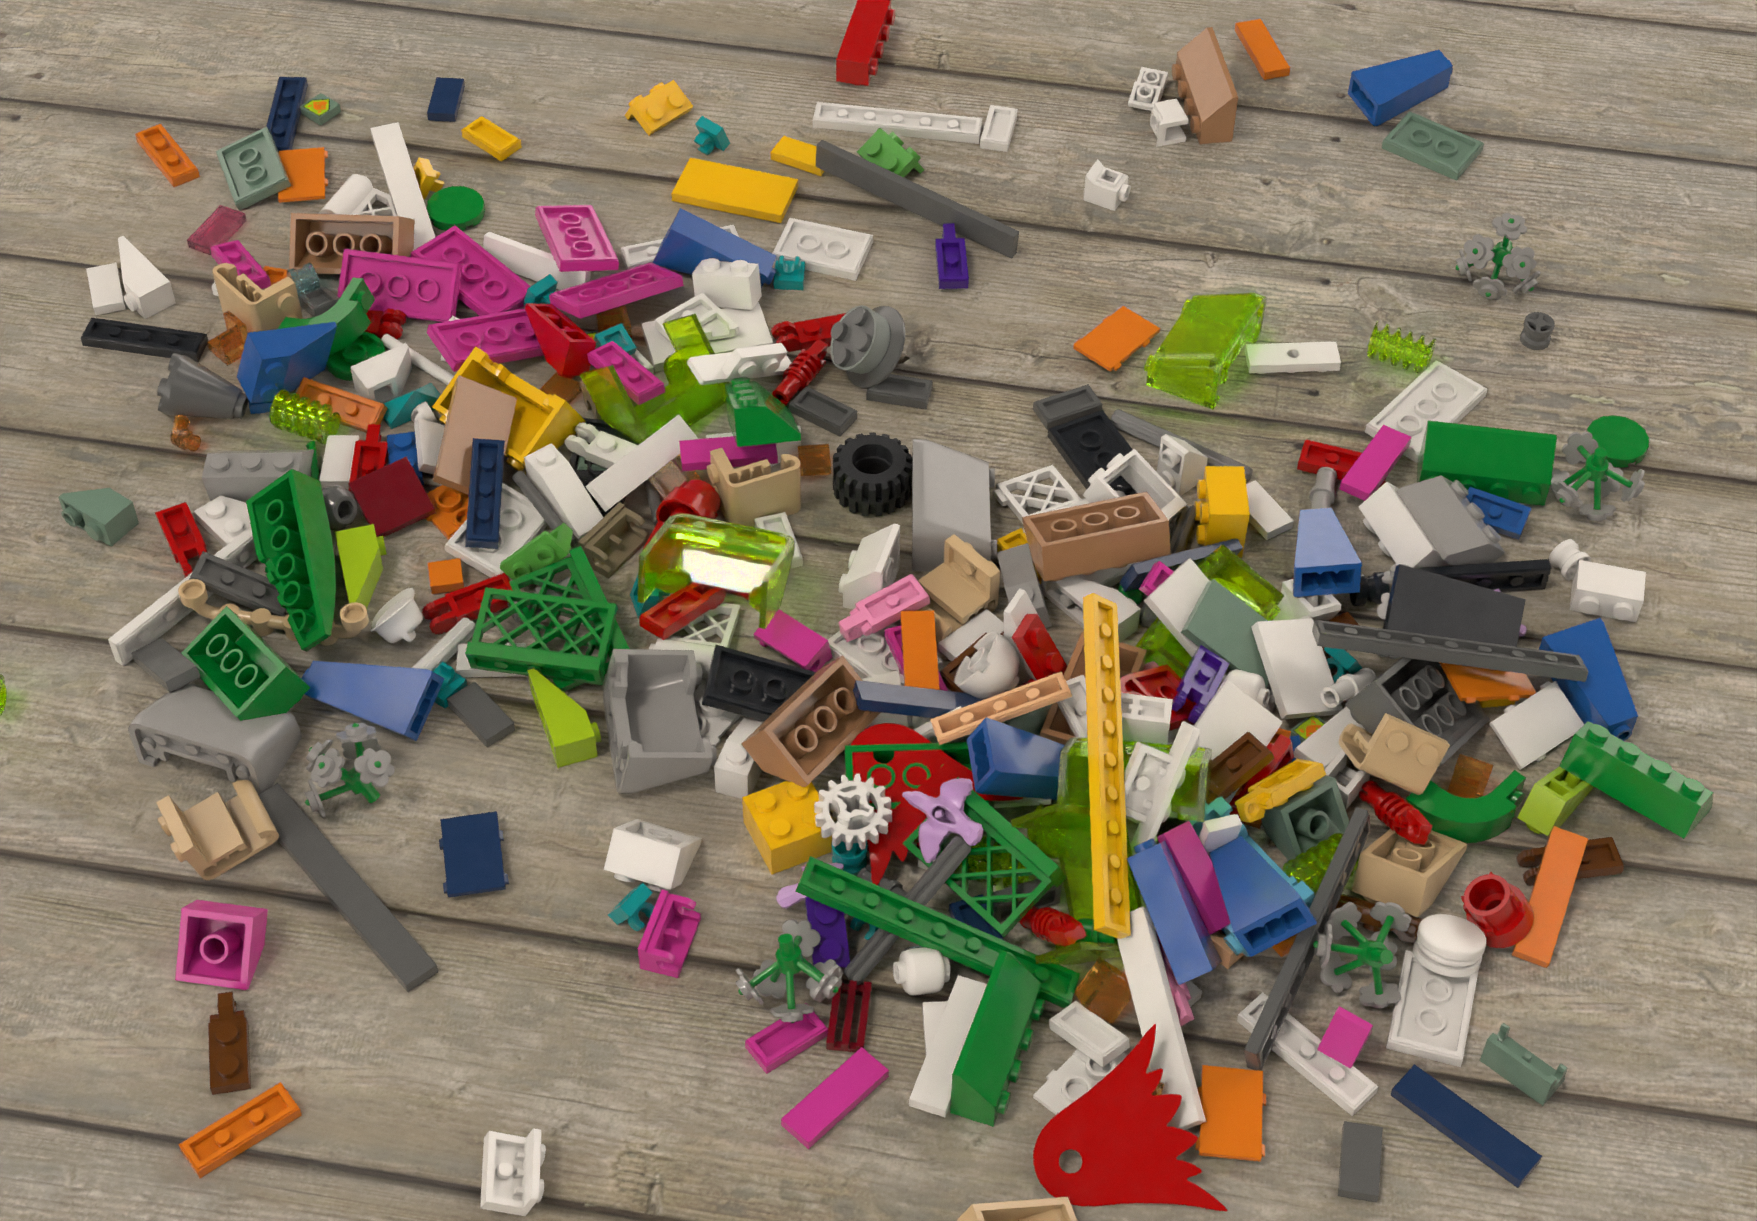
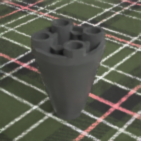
[157,353,249,419]

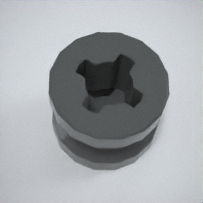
[1520,312,1555,350]

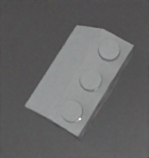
[202,449,314,502]
[1396,475,1505,565]

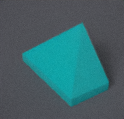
[383,383,441,429]

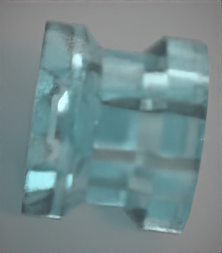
[287,262,321,297]

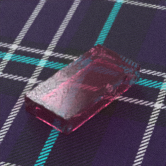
[187,205,246,256]

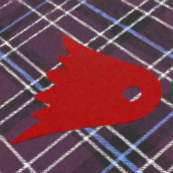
[851,723,1023,885]
[1033,1024,1228,1212]

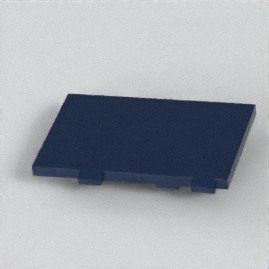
[439,811,509,898]

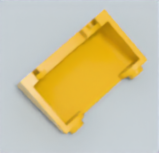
[433,346,586,471]

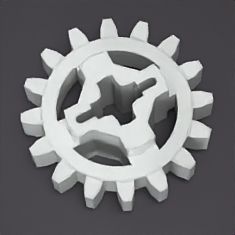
[814,774,892,850]

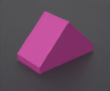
[1317,1006,1373,1069]

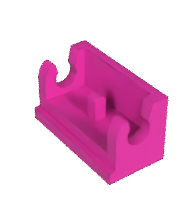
[753,608,832,672]
[638,889,701,978]

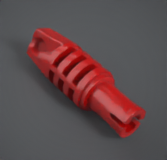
[772,339,828,406]
[1359,780,1432,845]
[1019,906,1087,947]

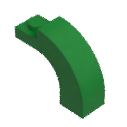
[278,277,375,356]
[1406,770,1526,843]

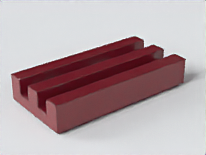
[826,979,872,1052]

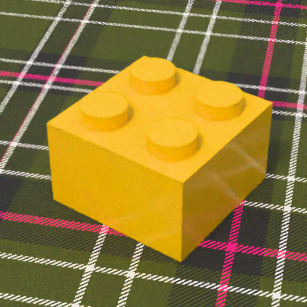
[1194,466,1250,558]
[742,781,834,875]

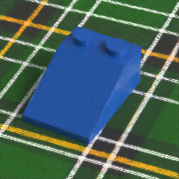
[237,322,337,403]

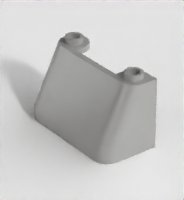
[912,439,997,571]
[603,649,717,794]
[128,683,302,794]

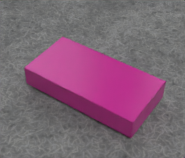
[745,1003,828,1074]

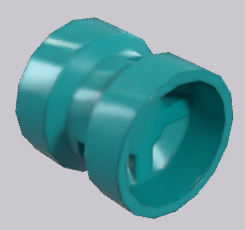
[832,840,867,876]

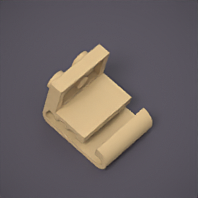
[213,263,303,338]
[707,448,801,531]
[917,534,1000,643]
[1339,713,1450,795]
[156,780,279,880]

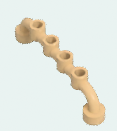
[178,579,369,646]

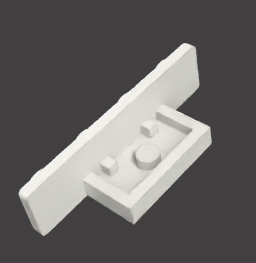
[687,343,792,385]
[1124,721,1200,856]

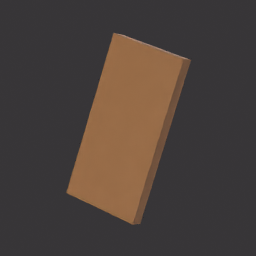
[433,375,517,495]

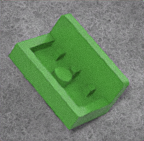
[857,128,924,177]
[500,523,573,580]

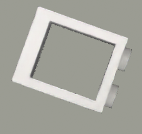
[1083,449,1187,523]

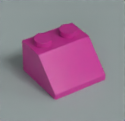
[175,900,268,990]

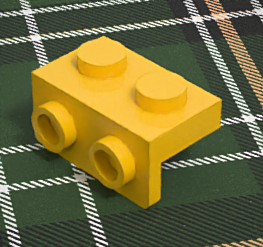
[625,80,694,136]

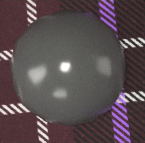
[322,485,358,530]

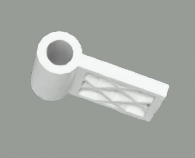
[319,174,397,216]
[994,465,1090,535]
[649,603,740,679]

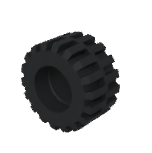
[833,432,912,517]

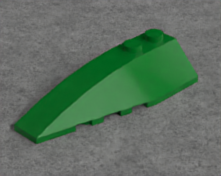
[246,469,336,652]

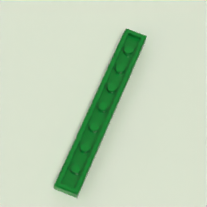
[795,856,1080,1009]

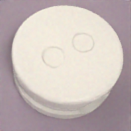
[1413,914,1487,977]

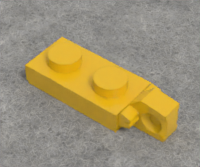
[1235,759,1326,823]

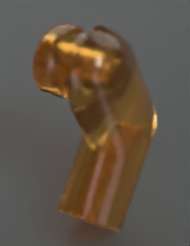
[170,415,201,452]

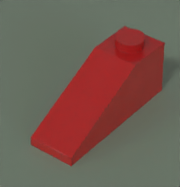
[525,303,596,379]

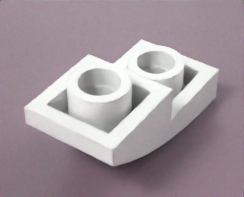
[1128,67,1168,111]

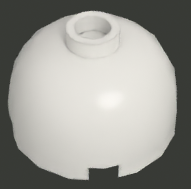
[954,631,1020,699]

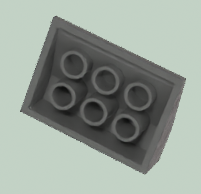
[1345,657,1490,768]

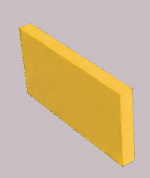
[671,157,799,223]

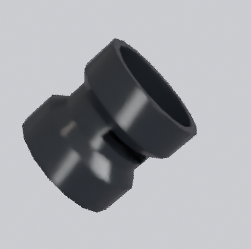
[1349,572,1390,606]

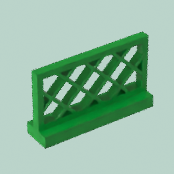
[509,546,630,692]
[465,587,618,685]
[902,777,1067,937]

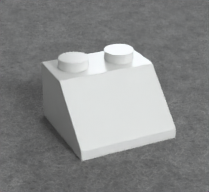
[839,524,900,609]
[604,819,702,892]

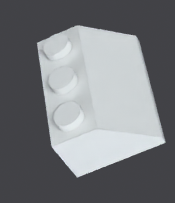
[1359,482,1453,569]

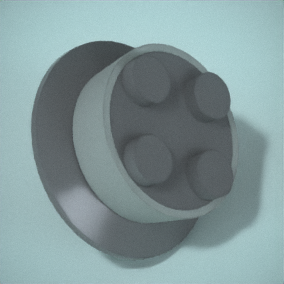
[830,305,910,388]

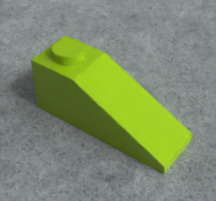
[335,524,387,609]
[527,668,601,768]
[1517,766,1594,836]

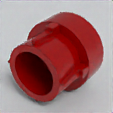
[656,479,721,534]
[1461,872,1534,948]

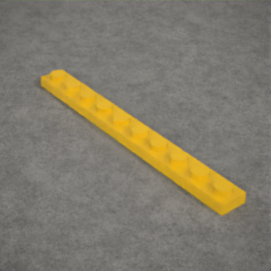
[1083,593,1131,939]

